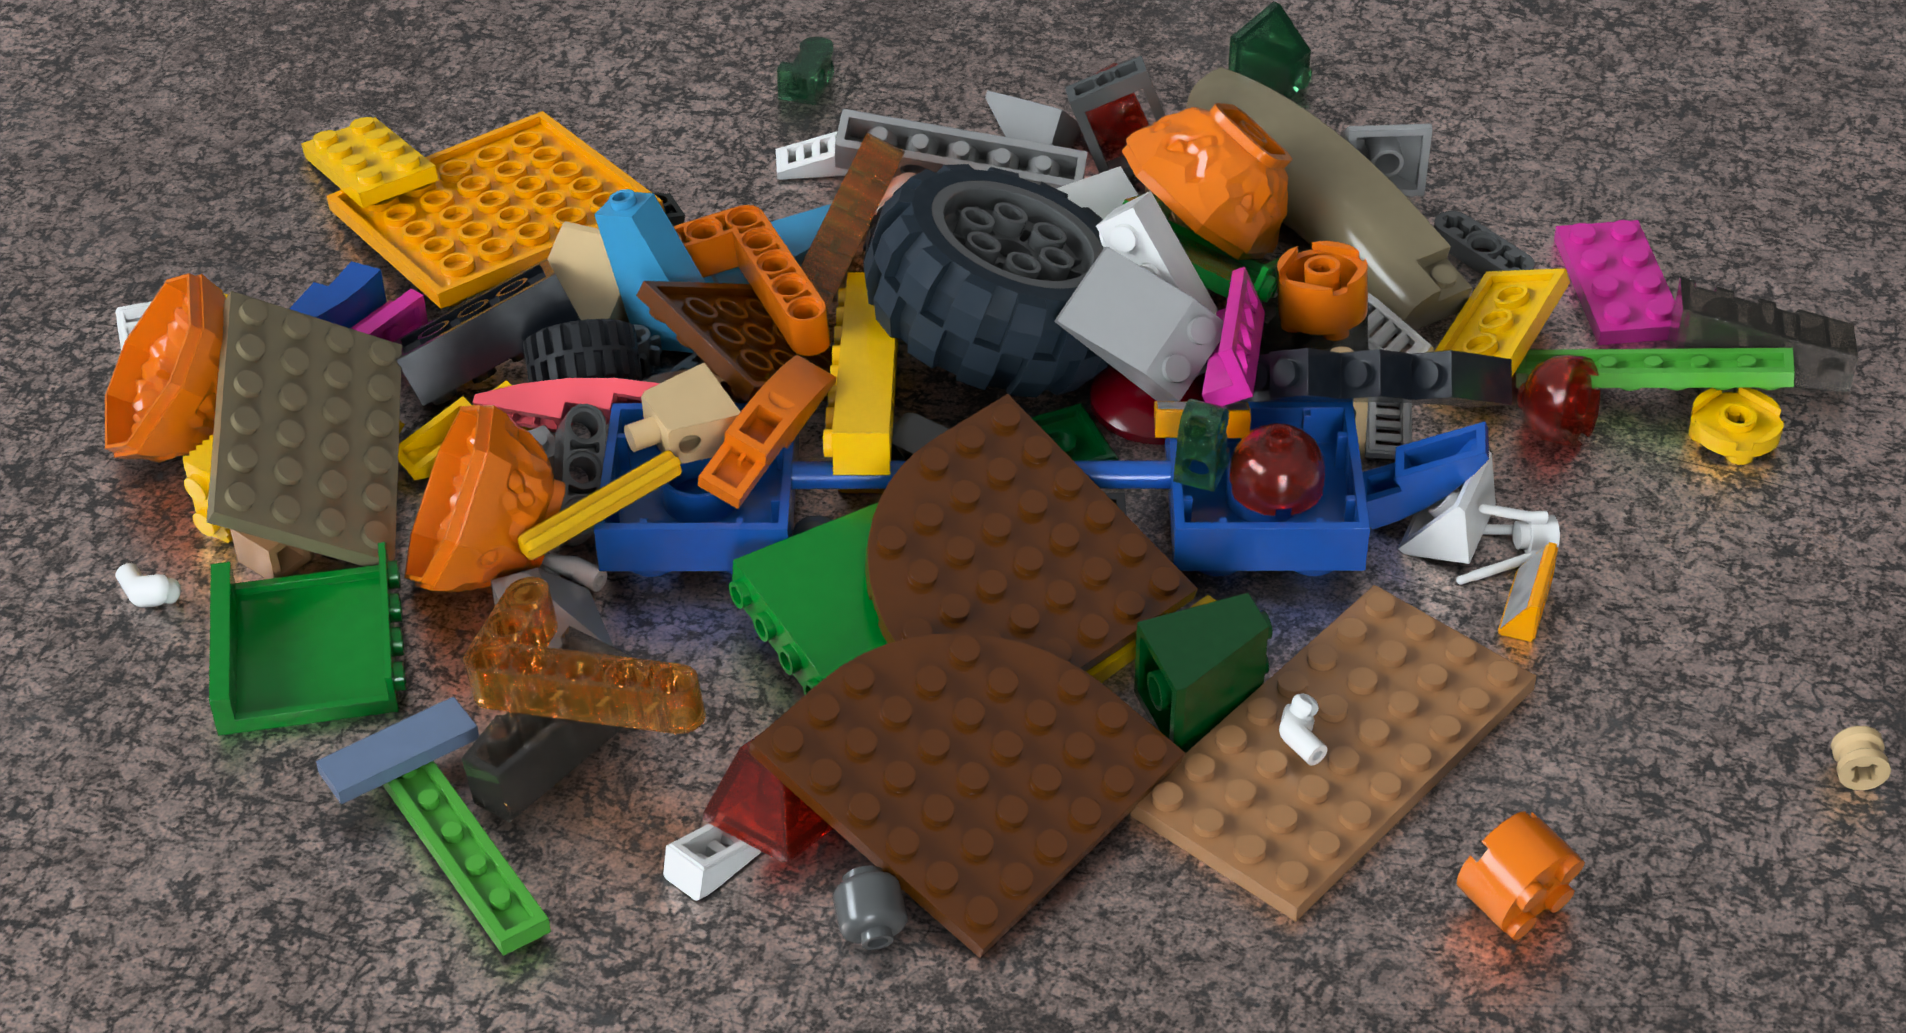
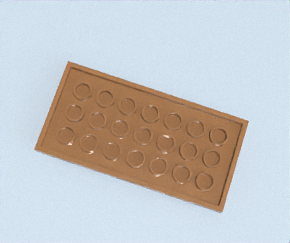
[1130,585,1536,922]

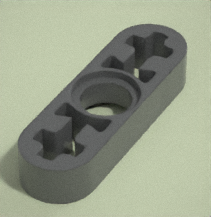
[1434,211,1535,276]

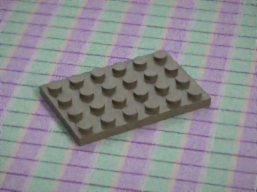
[206,291,402,567]

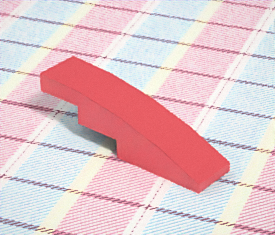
[472,378,660,432]

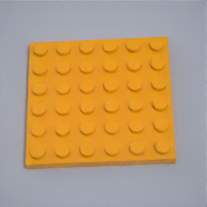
[326,111,665,309]

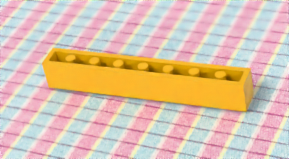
[823,272,898,475]

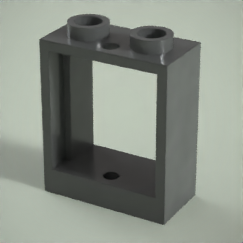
[1065,55,1166,181]

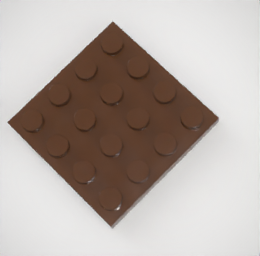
[636,281,832,403]

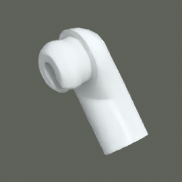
[539,554,608,592]
[116,563,181,608]
[1279,693,1328,766]

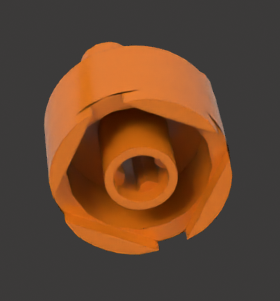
[1277,241,1368,341]
[1457,811,1585,941]

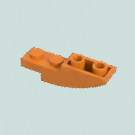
[697,355,837,509]

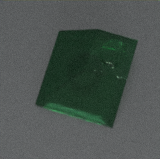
[1228,1,1312,99]

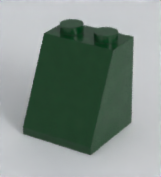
[1134,593,1272,753]

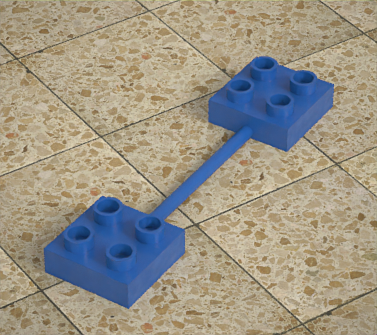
[594,402,1370,577]

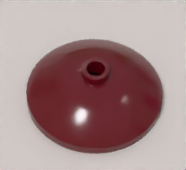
[1090,364,1206,445]

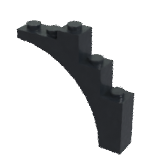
[1206,348,1512,407]

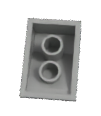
[1054,247,1224,401]

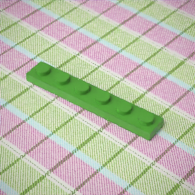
[1516,348,1795,391]
[383,761,551,956]

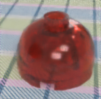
[1086,62,1149,145]
[1517,355,1600,447]
[1229,423,1325,516]

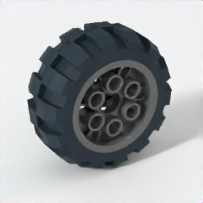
[863,164,1109,398]

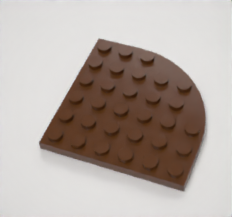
[865,394,1198,672]
[749,633,1185,958]

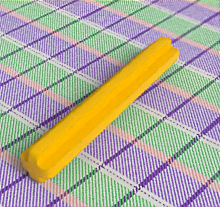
[517,451,682,560]

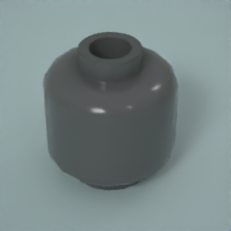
[832,865,908,950]

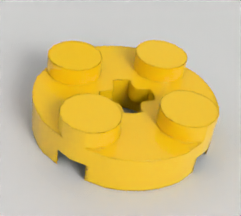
[1688,388,1784,465]

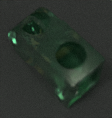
[777,37,834,105]
[1173,399,1230,492]

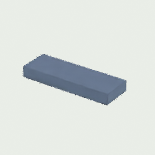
[316,696,480,805]

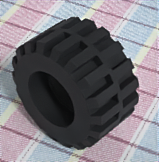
[523,319,643,382]

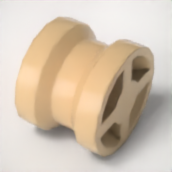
[1831,726,1891,790]

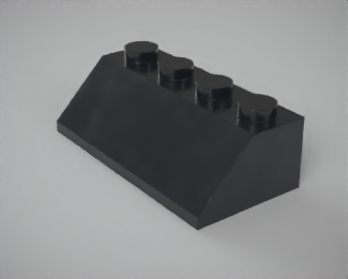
[393,258,581,406]

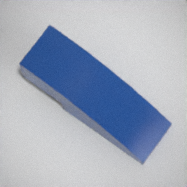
[289,261,387,328]
[1363,421,1489,530]

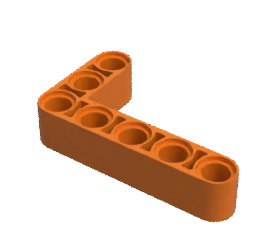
[673,205,831,356]

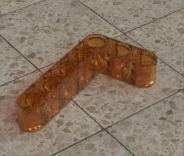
[801,132,905,312]
[463,577,706,734]

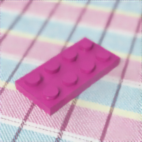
[1554,220,1686,345]

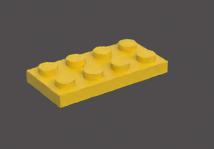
[301,117,439,208]
[1434,268,1570,377]

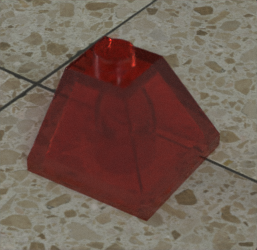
[703,733,834,864]

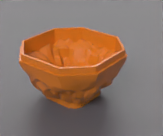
[1122,103,1292,260]
[105,273,226,463]
[404,405,566,593]

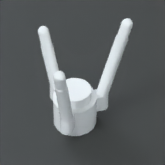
[1456,504,1560,585]

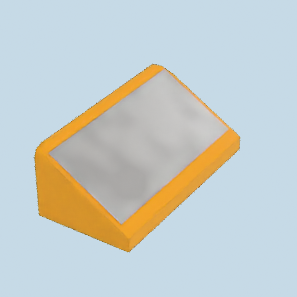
[1154,401,1251,438]
[1498,542,1558,642]

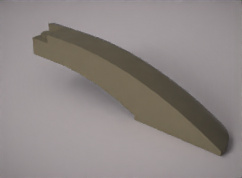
[1186,67,1472,338]

